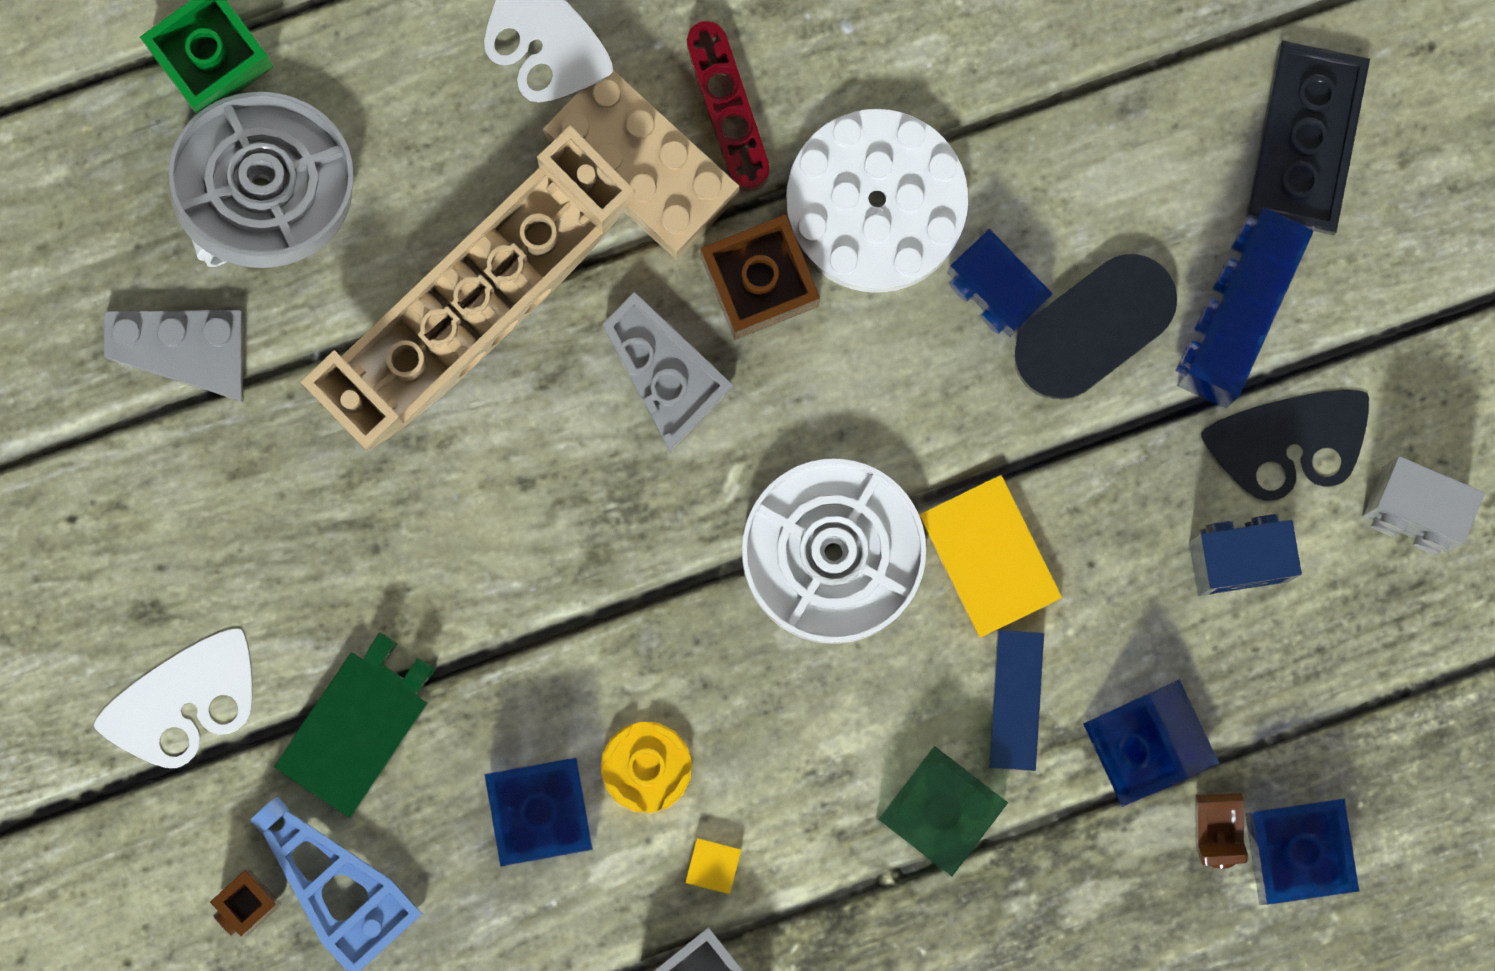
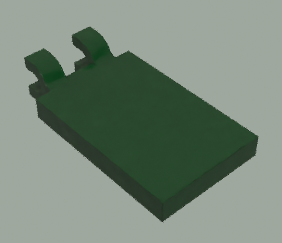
[274,632,436,818]

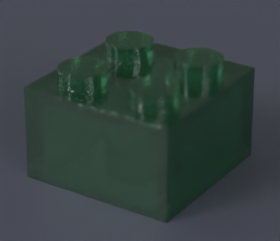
[876,746,1008,877]

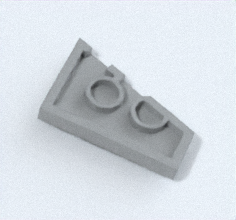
[603,292,733,453]

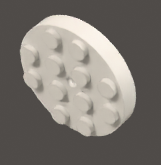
[786,109,968,293]
[742,459,926,644]

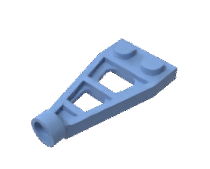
[250,796,423,971]

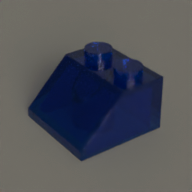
[1083,679,1219,807]

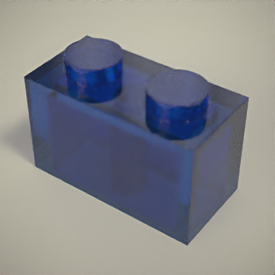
[947,228,1053,338]

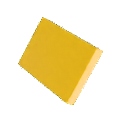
[919,475,1062,639]

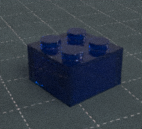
[484,758,594,867]
[1245,798,1359,905]

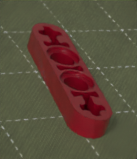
[686,21,770,192]

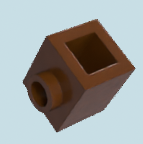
[210,870,282,937]

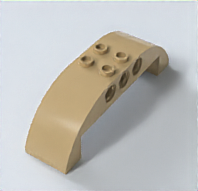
[300,125,635,450]

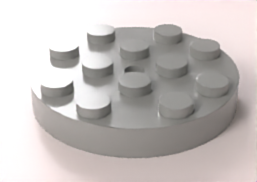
[168,92,353,268]

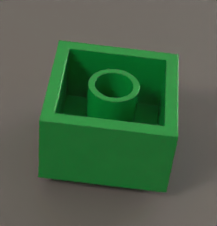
[140,0,274,114]

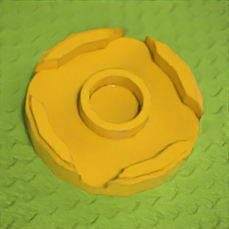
[601,722,692,813]

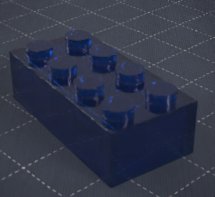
[1175,208,1314,409]

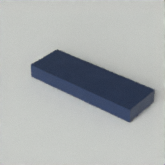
[989,630,1044,771]

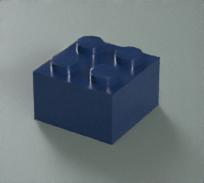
[1189,514,1302,596]

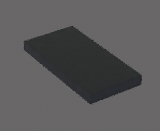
[1246,40,1370,235]

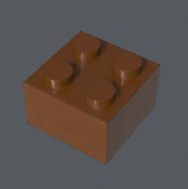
[700,214,820,340]

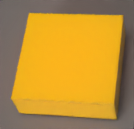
[685,838,741,895]

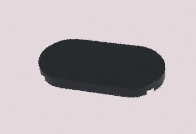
[1014,254,1177,400]

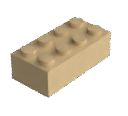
[543,70,739,261]

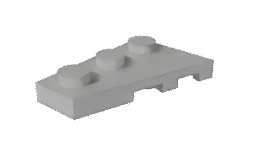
[104,310,243,403]

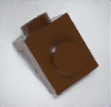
[1195,793,1248,869]

